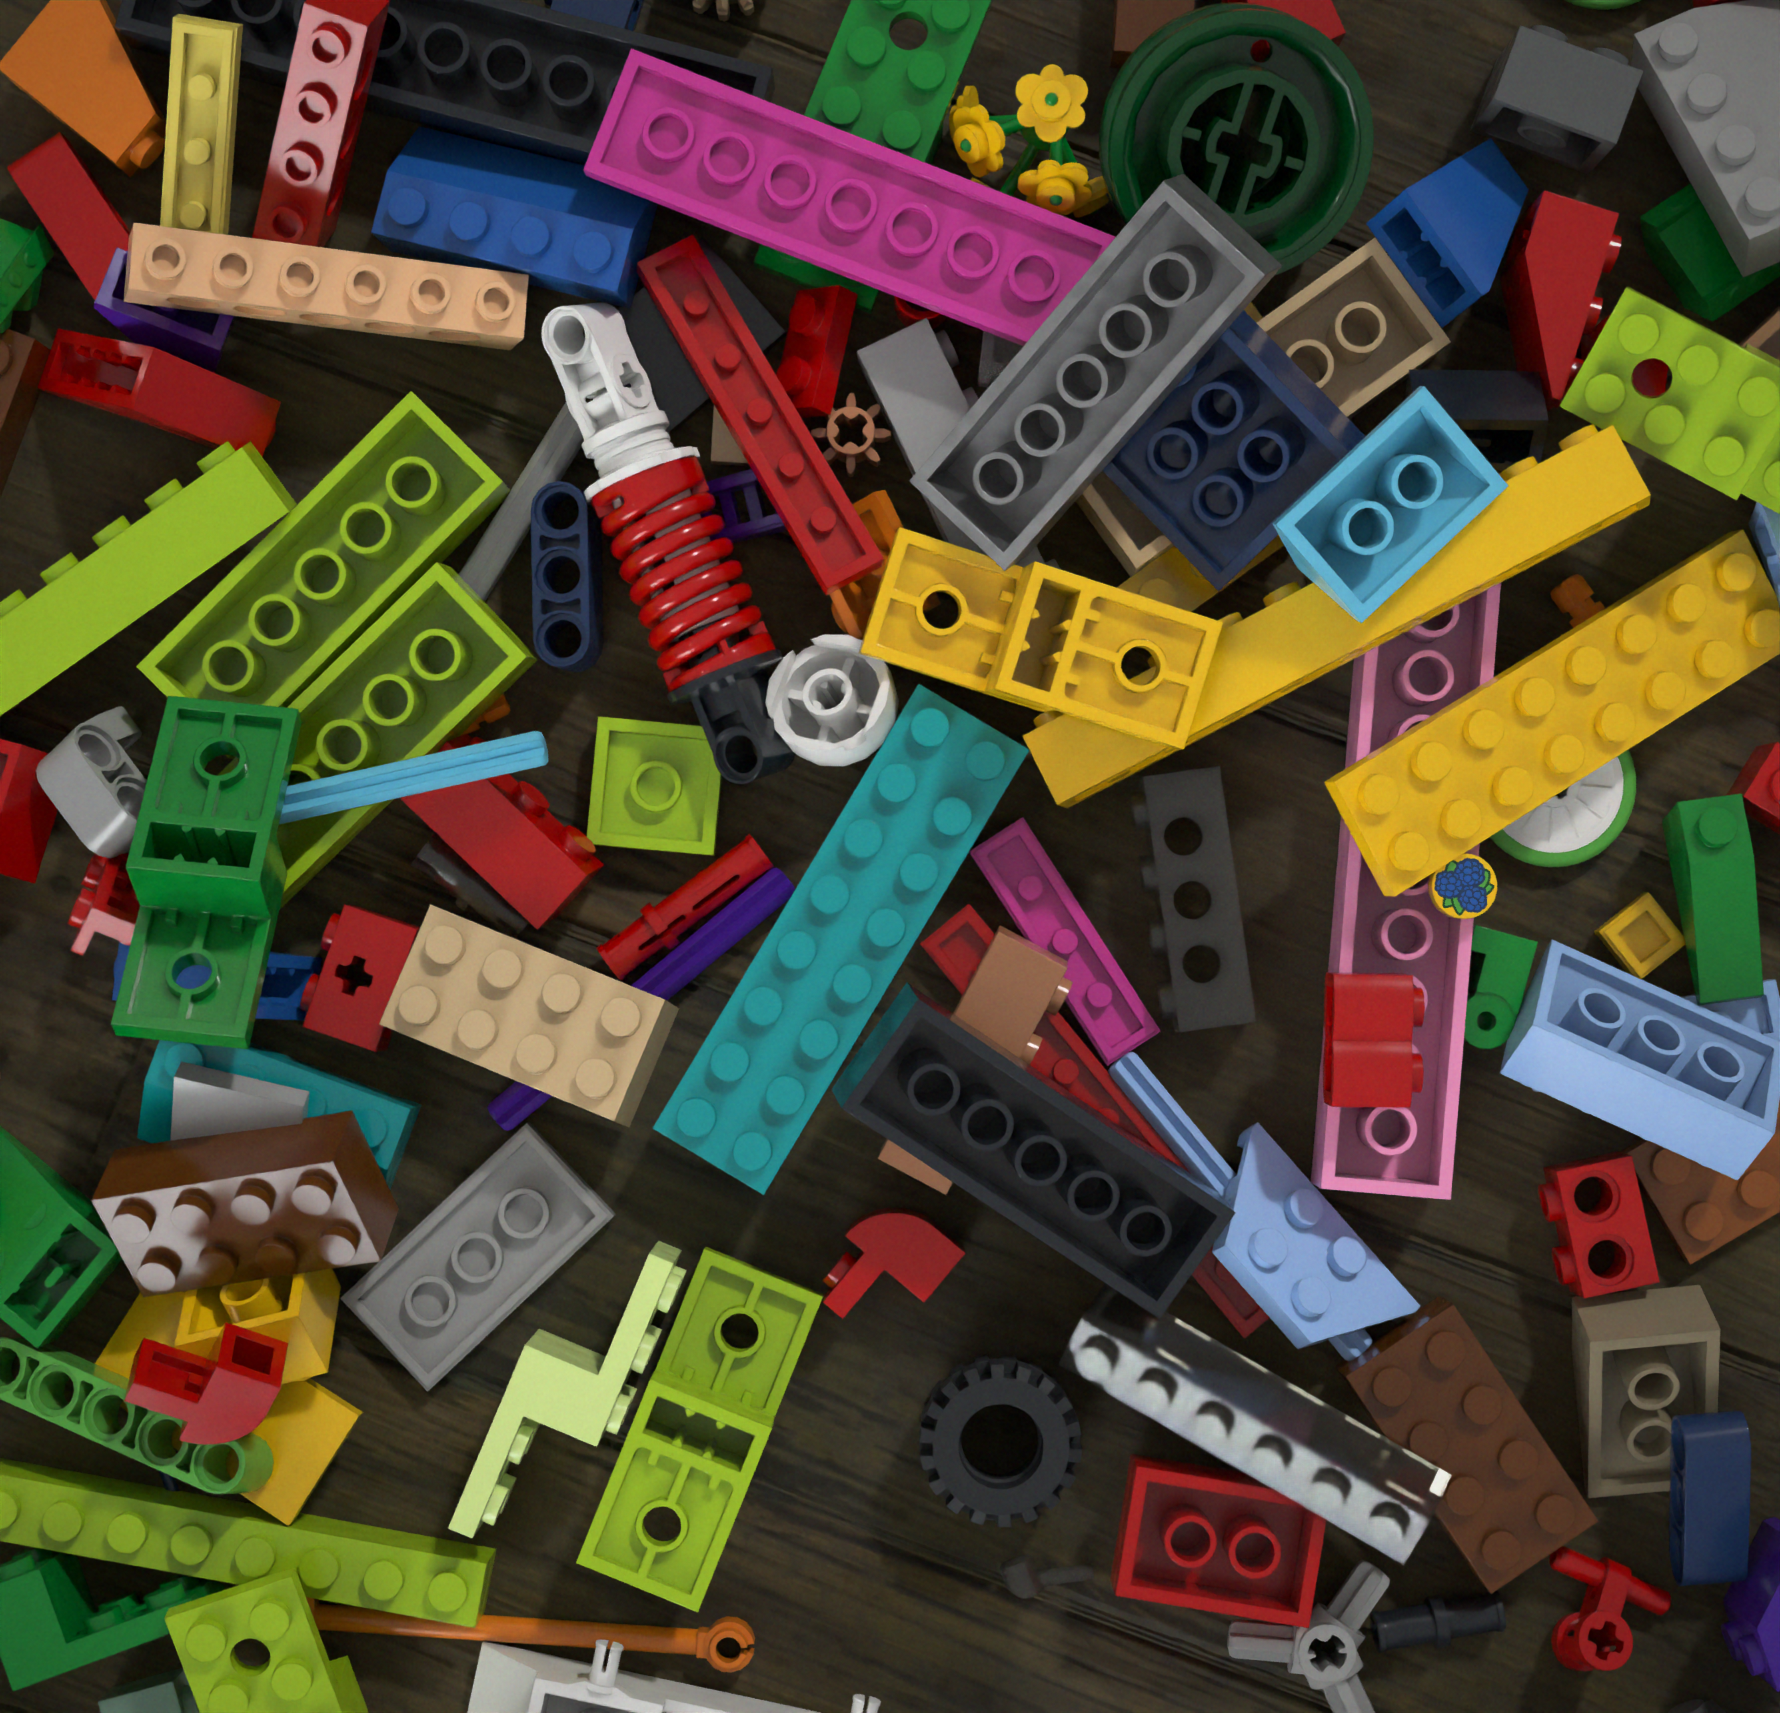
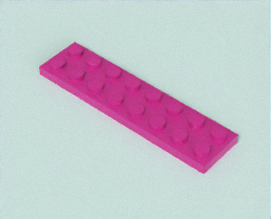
[583,48,1115,346]

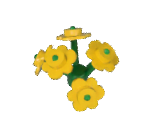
[949,64,1109,217]

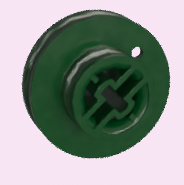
[1099,2,1374,275]

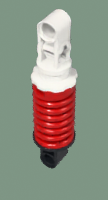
[542,302,796,784]

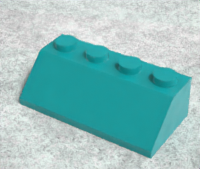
[137,1040,421,1190]

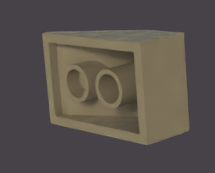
[1572,1285,1720,1498]

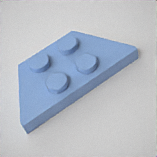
[1212,1122,1420,1349]

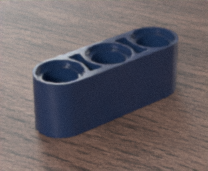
[531,481,604,672]
[1669,1411,1751,1586]

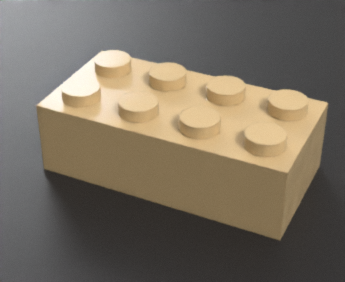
[379,905,679,1127]

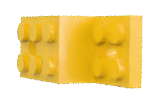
[858,527,1223,750]

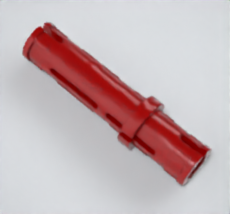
[596,834,774,981]

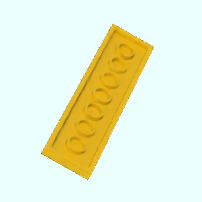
[1324,529,1780,897]

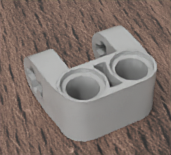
[36,706,147,858]

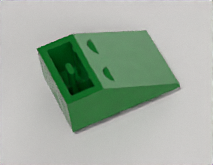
[0,1126,123,1349]

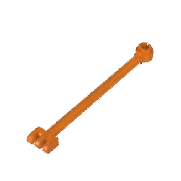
[306,1597,755,1673]

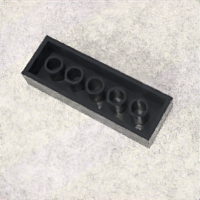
[832,983,1236,1319]

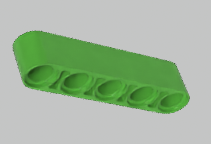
[0,1337,274,1494]

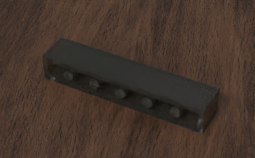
[1059,1283,1451,1564]

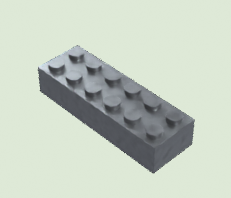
[910,174,1282,571]

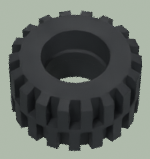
[919,1354,1082,1527]

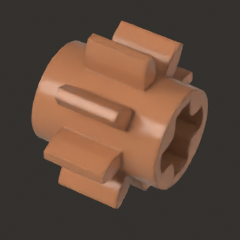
[811,393,891,477]

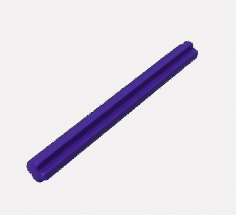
[488,868,795,1131]

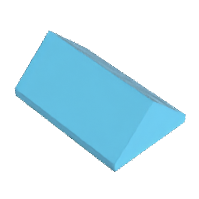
[1272,386,1508,623]

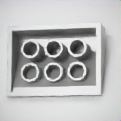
[1632,0,1780,277]

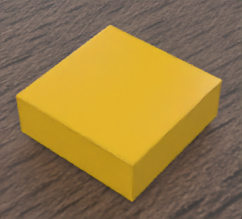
[1594,892,1686,979]

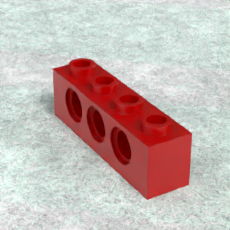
[252,0,390,247]

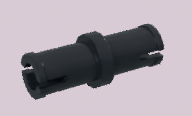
[1370,1590,1506,1653]

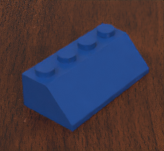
[371,126,658,309]

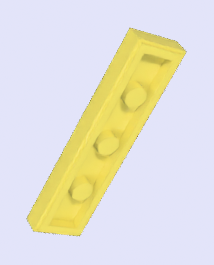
[160,14,243,235]

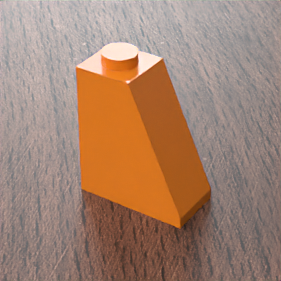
[0,0,166,177]

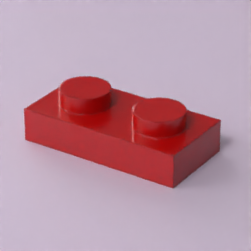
[776,285,858,418]

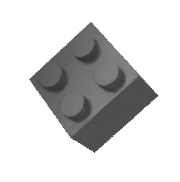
[1470,25,1643,175]

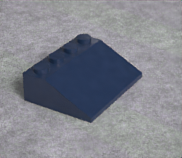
[1102,310,1366,591]

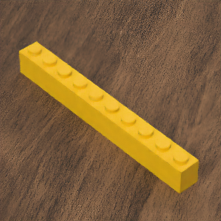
[1023,425,1651,808]

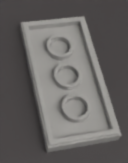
[340,1122,615,1392]

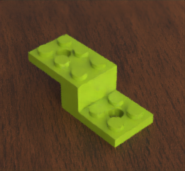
[1560,286,1780,514]
[576,1247,824,1612]
[164,1567,369,1713]

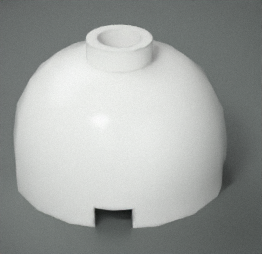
[765,634,899,766]

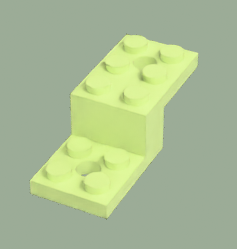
[448,1241,687,1538]

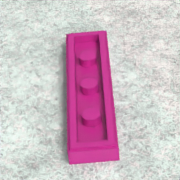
[969,817,1161,1066]

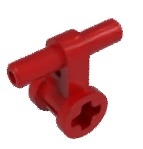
[1549,1546,1672,1672]

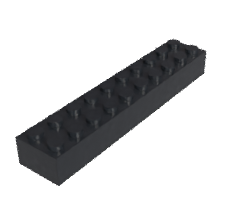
[115,0,775,165]

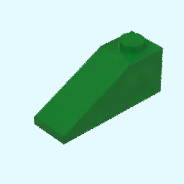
[1662,793,1764,1006]

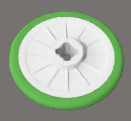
[1489,749,1636,867]

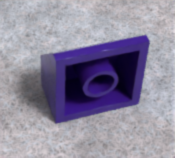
[1721,1517,1780,1692]

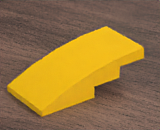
[95,1291,363,1526]

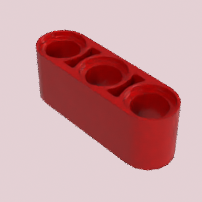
[7,131,131,300]

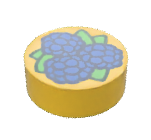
[1428,853,1497,919]

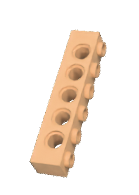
[124,223,529,350]

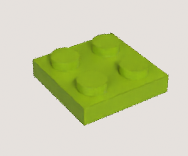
[587,716,722,856]

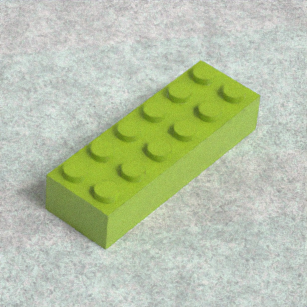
[136,391,511,759]
[217,562,538,910]

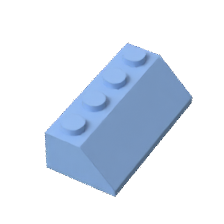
[1500,939,1780,1181]

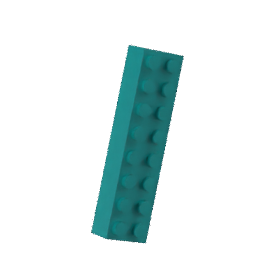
[653,684,1029,1195]

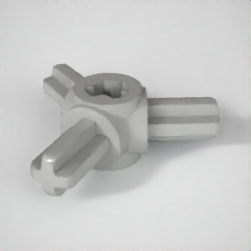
[1227,1560,1390,1713]

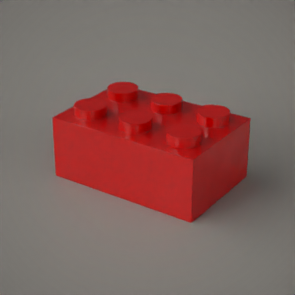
[1110,1454,1330,1628]

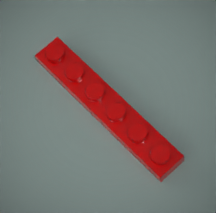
[637,235,884,596]

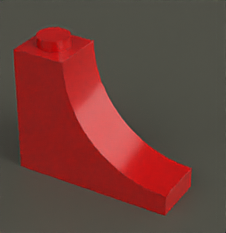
[37,328,281,456]

